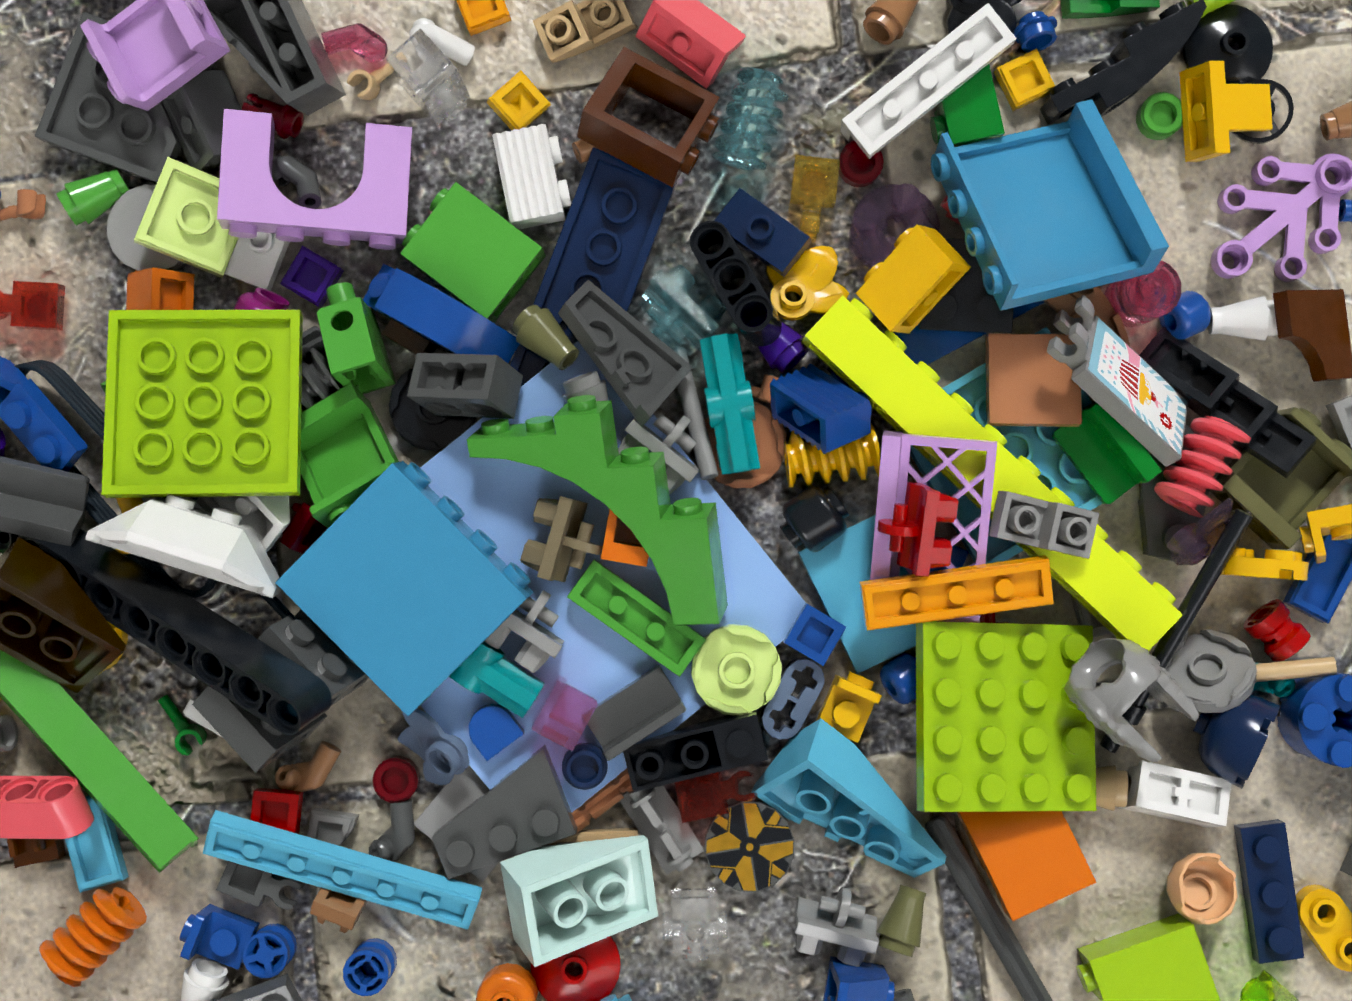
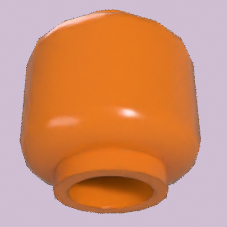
[476,963,538,1001]

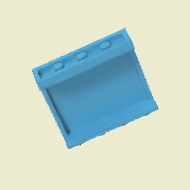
[931,99,1169,311]
[275,461,534,716]

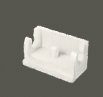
[1119,760,1232,827]

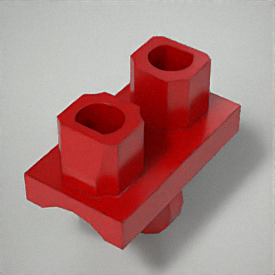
[877,482,959,576]

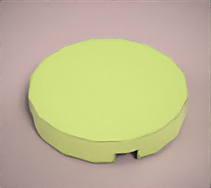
[691,624,782,716]

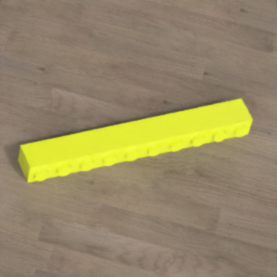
[801,295,1183,652]

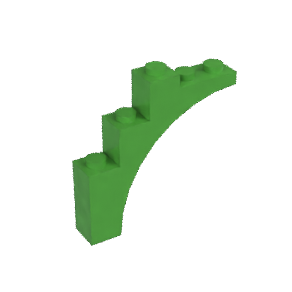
[467,395,728,625]

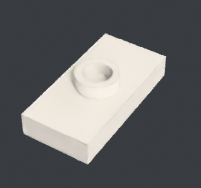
[224,232,290,291]

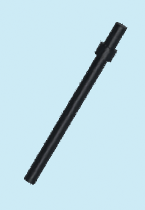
[1100,508,1254,753]

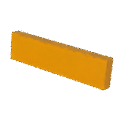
[859,555,1054,631]

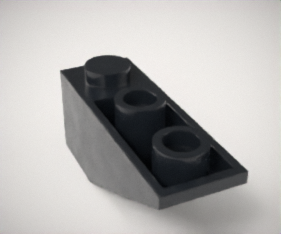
[623,710,768,793]

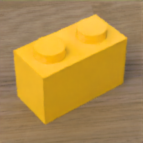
[855,224,971,334]

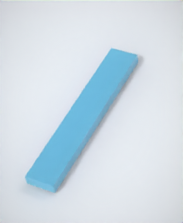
[203,810,482,930]

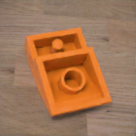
[957,811,1097,921]

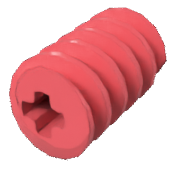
[1154,416,1251,518]

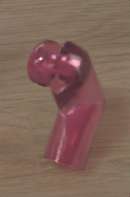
[321,23,388,63]

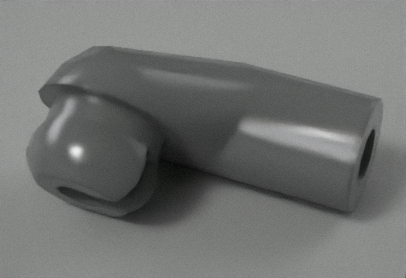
[272,156,322,209]
[369,799,415,862]

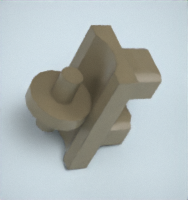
[520,496,602,582]

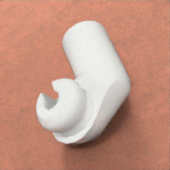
[409,18,475,66]

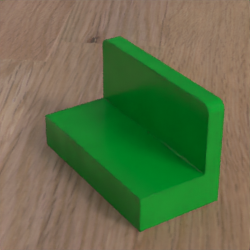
[1052,401,1162,505]

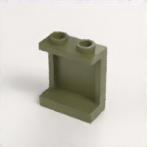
[1210,407,1352,549]

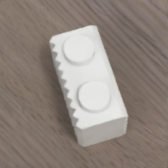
[492,124,571,230]

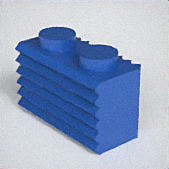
[770,364,872,454]

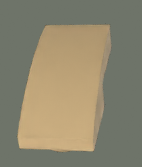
[533,0,638,63]

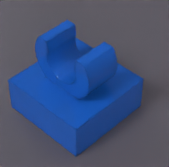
[783,603,846,666]

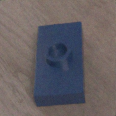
[714,188,812,277]

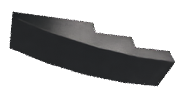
[1139,327,1317,479]

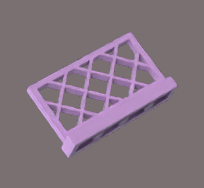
[870,430,997,623]

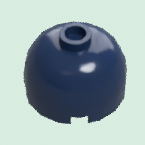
[1193,695,1280,789]

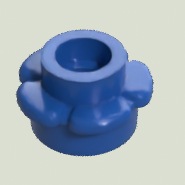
[1013,11,1057,53]

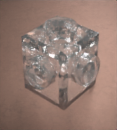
[663,888,728,962]

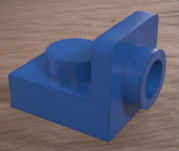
[180,904,260,970]

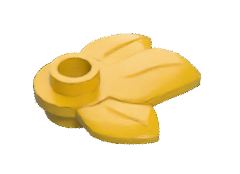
[766,246,849,321]

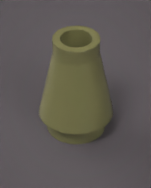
[512,305,579,370]
[877,884,927,957]

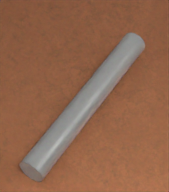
[673,348,719,480]

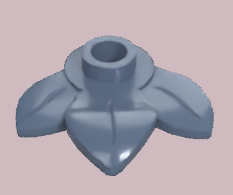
[398,709,469,785]

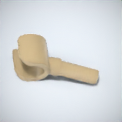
[347,53,408,100]

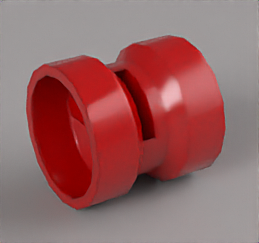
[1243,599,1311,662]

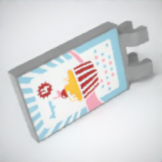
[1047,295,1188,467]

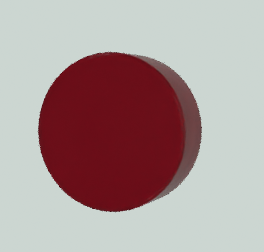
[837,141,884,187]
[373,756,420,803]

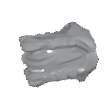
[1064,638,1199,762]

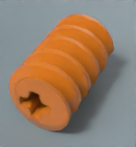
[39,887,147,987]

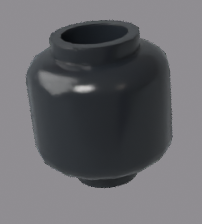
[780,485,850,552]

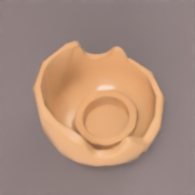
[1167,853,1238,925]

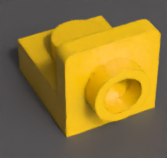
[1299,504,1352,564]
[816,671,882,743]

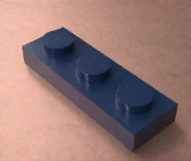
[1234,819,1304,964]

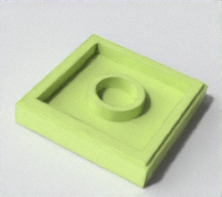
[134,157,239,278]

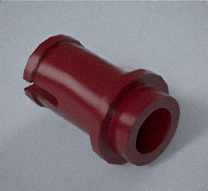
[242,93,304,139]

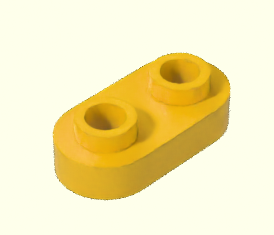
[1296,884,1352,971]

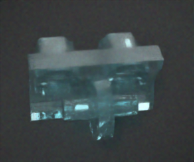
[642,265,726,351]

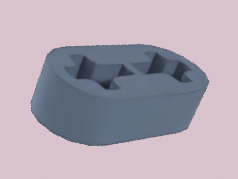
[761,658,825,740]

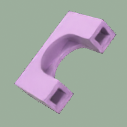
[217,109,412,250]

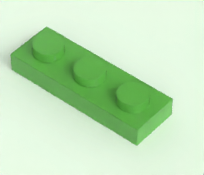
[567,559,706,677]

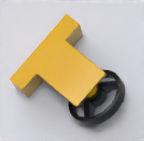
[1179,61,1294,162]

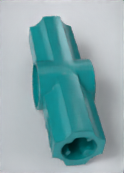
[699,333,760,475]
[449,642,545,718]

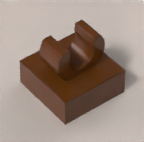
[7,838,66,868]

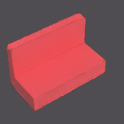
[635,0,746,89]

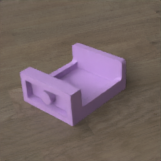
[80,0,231,111]

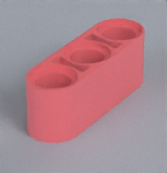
[0,776,94,839]

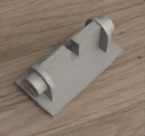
[620,785,705,875]

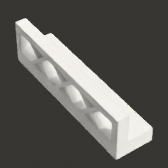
[840,3,1017,159]

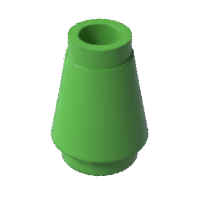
[56,168,129,226]

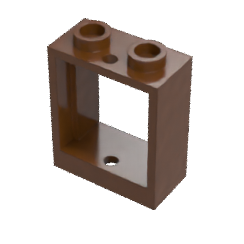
[577,47,720,188]

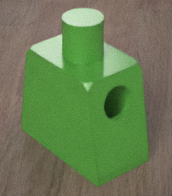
[317,282,396,394]

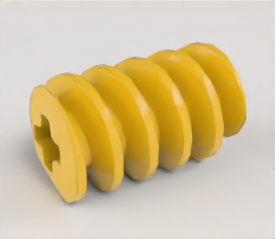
[784,424,880,488]

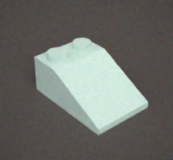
[500,835,658,967]

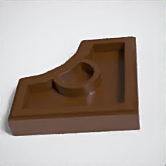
[1273,289,1352,382]

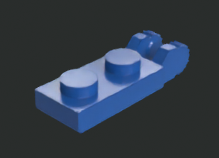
[0,356,88,472]

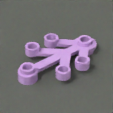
[1211,153,1352,282]

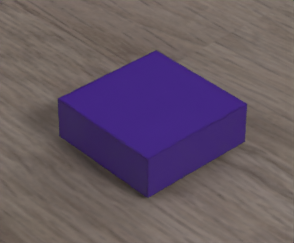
[280,245,344,308]

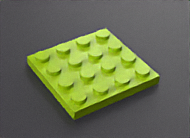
[101,310,303,498]
[916,621,1096,812]

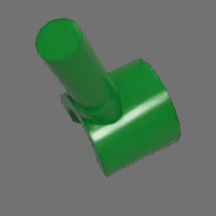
[158,695,207,756]

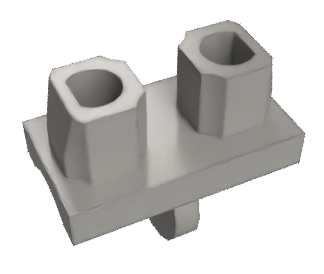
[618,414,699,495]
[484,590,564,673]
[795,887,879,967]

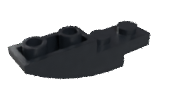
[1040,0,1207,125]

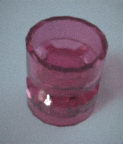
[1104,261,1181,327]

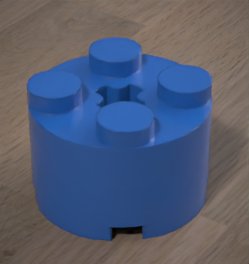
[1277,672,1352,768]

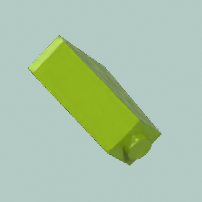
[1076,913,1220,1001]

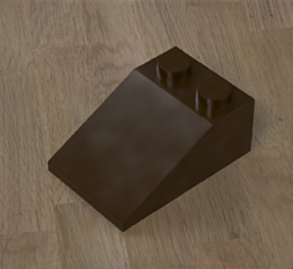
[0,537,126,693]

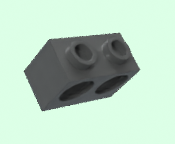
[407,353,523,419]

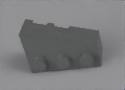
[204,0,346,115]

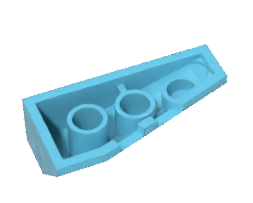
[751,718,947,878]

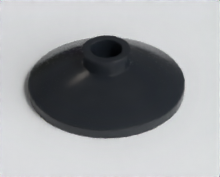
[1183,4,1273,84]

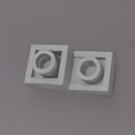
[988,491,1099,559]

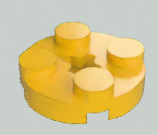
[1220,548,1309,581]

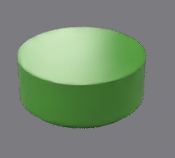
[1136,92,1183,140]

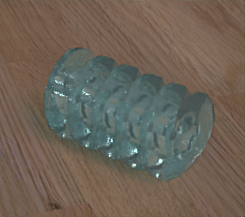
[711,67,789,170]

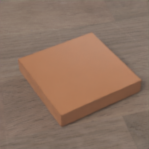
[985,333,1082,427]

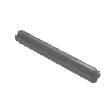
[925,814,1053,1001]

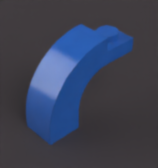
[363,264,519,363]

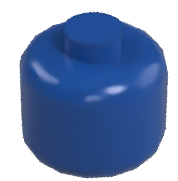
[1158,291,1211,340]
[880,653,916,704]

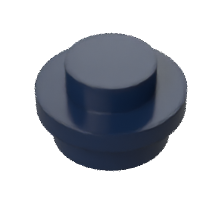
[562,743,608,790]

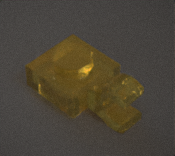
[789,155,840,240]

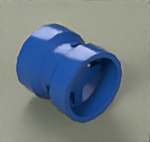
[343,938,397,996]

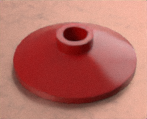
[531,936,621,1001]

